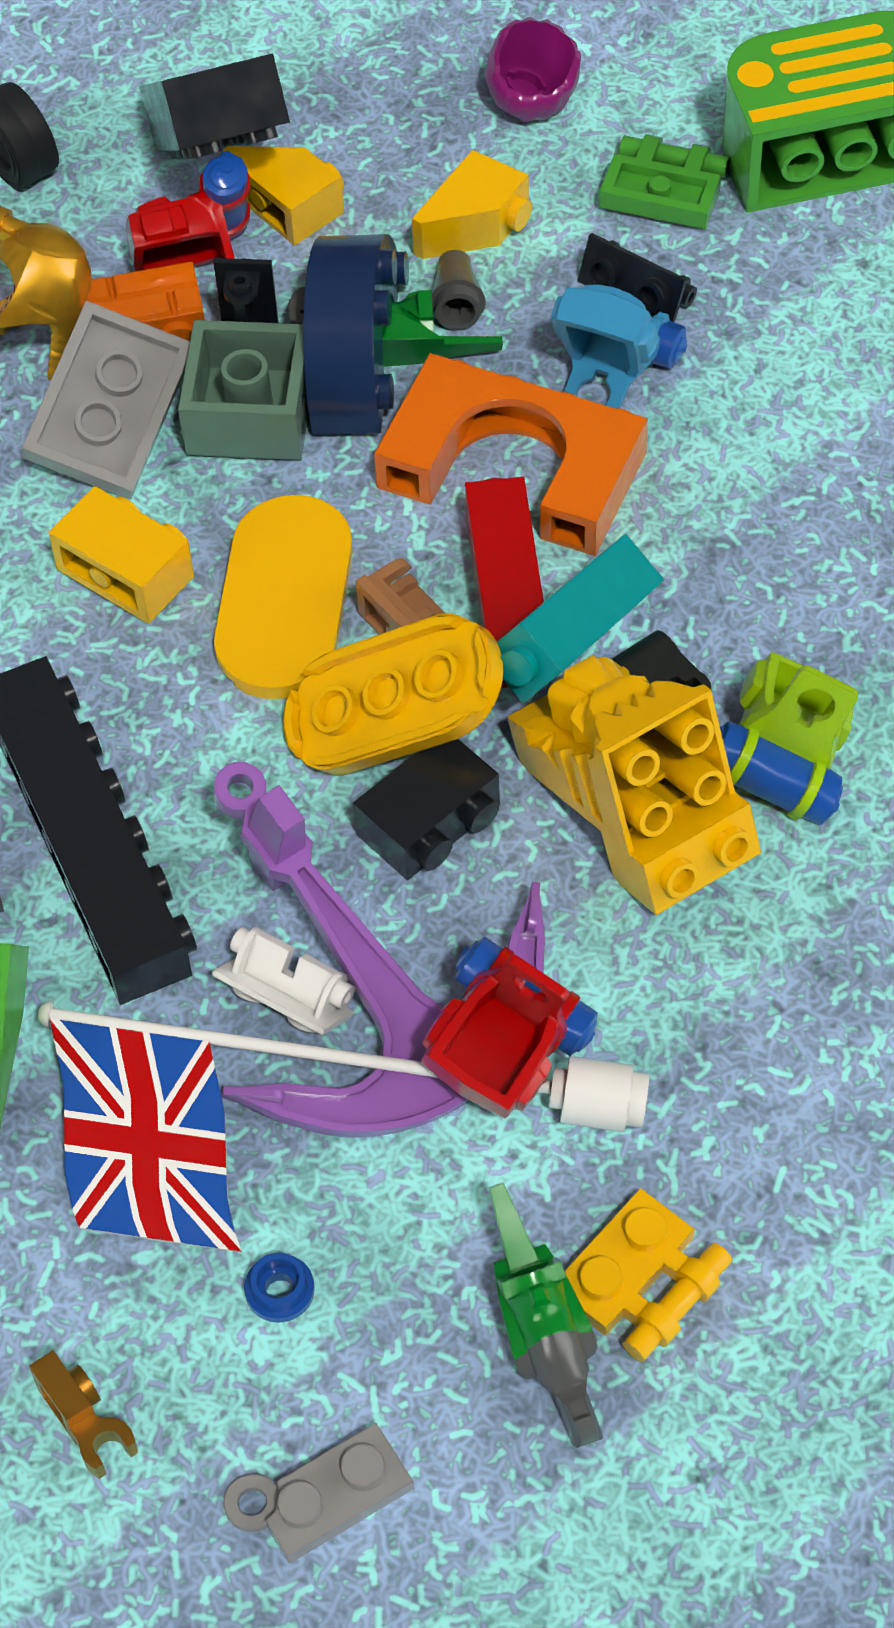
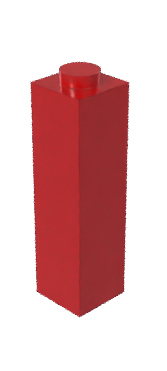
[465,476,551,688]

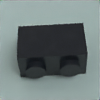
[353,739,500,881]

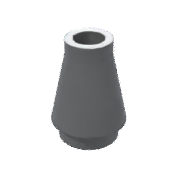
[432,250,486,330]

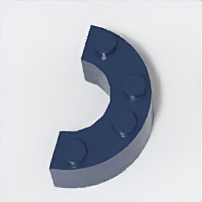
[303,234,409,435]

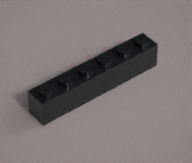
[0,656,197,1005]

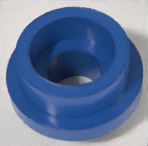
[244,1253,315,1323]

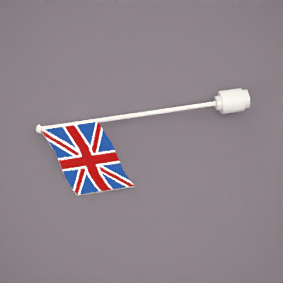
[37,1001,649,1253]

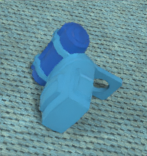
[551,285,687,408]

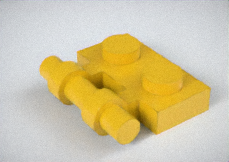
[564,1188,733,1362]

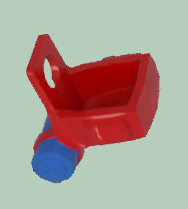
[126,151,250,272]
[422,936,598,1119]

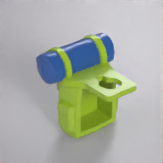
[720,652,859,825]

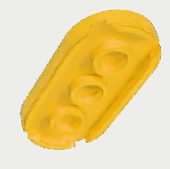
[214,495,353,699]
[283,613,503,775]

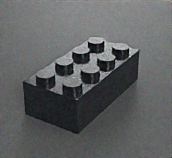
[139,53,290,159]

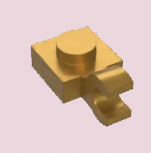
[29,1350,138,1479]

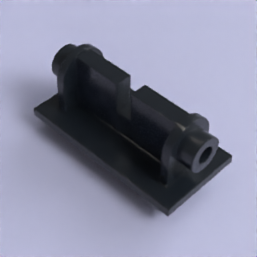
[577,233,697,322]
[213,258,279,323]

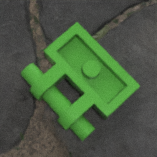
[599,134,730,230]

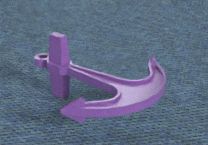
[214,762,545,1138]

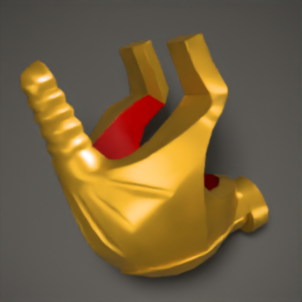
[0,206,92,380]

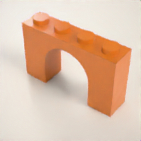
[374,353,648,556]

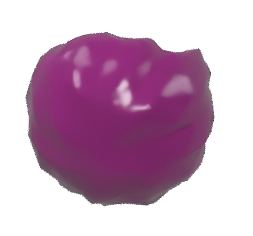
[484,17,581,123]

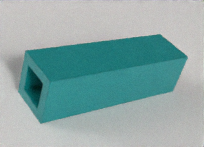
[497,533,665,703]

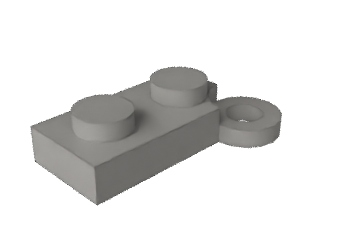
[224,1423,414,1564]

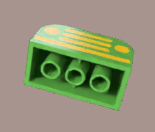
[722,11,894,213]

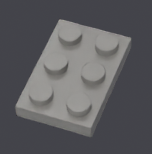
[21,300,190,500]

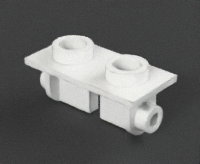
[212,927,355,1035]

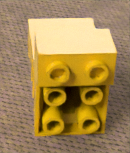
[507,655,761,915]

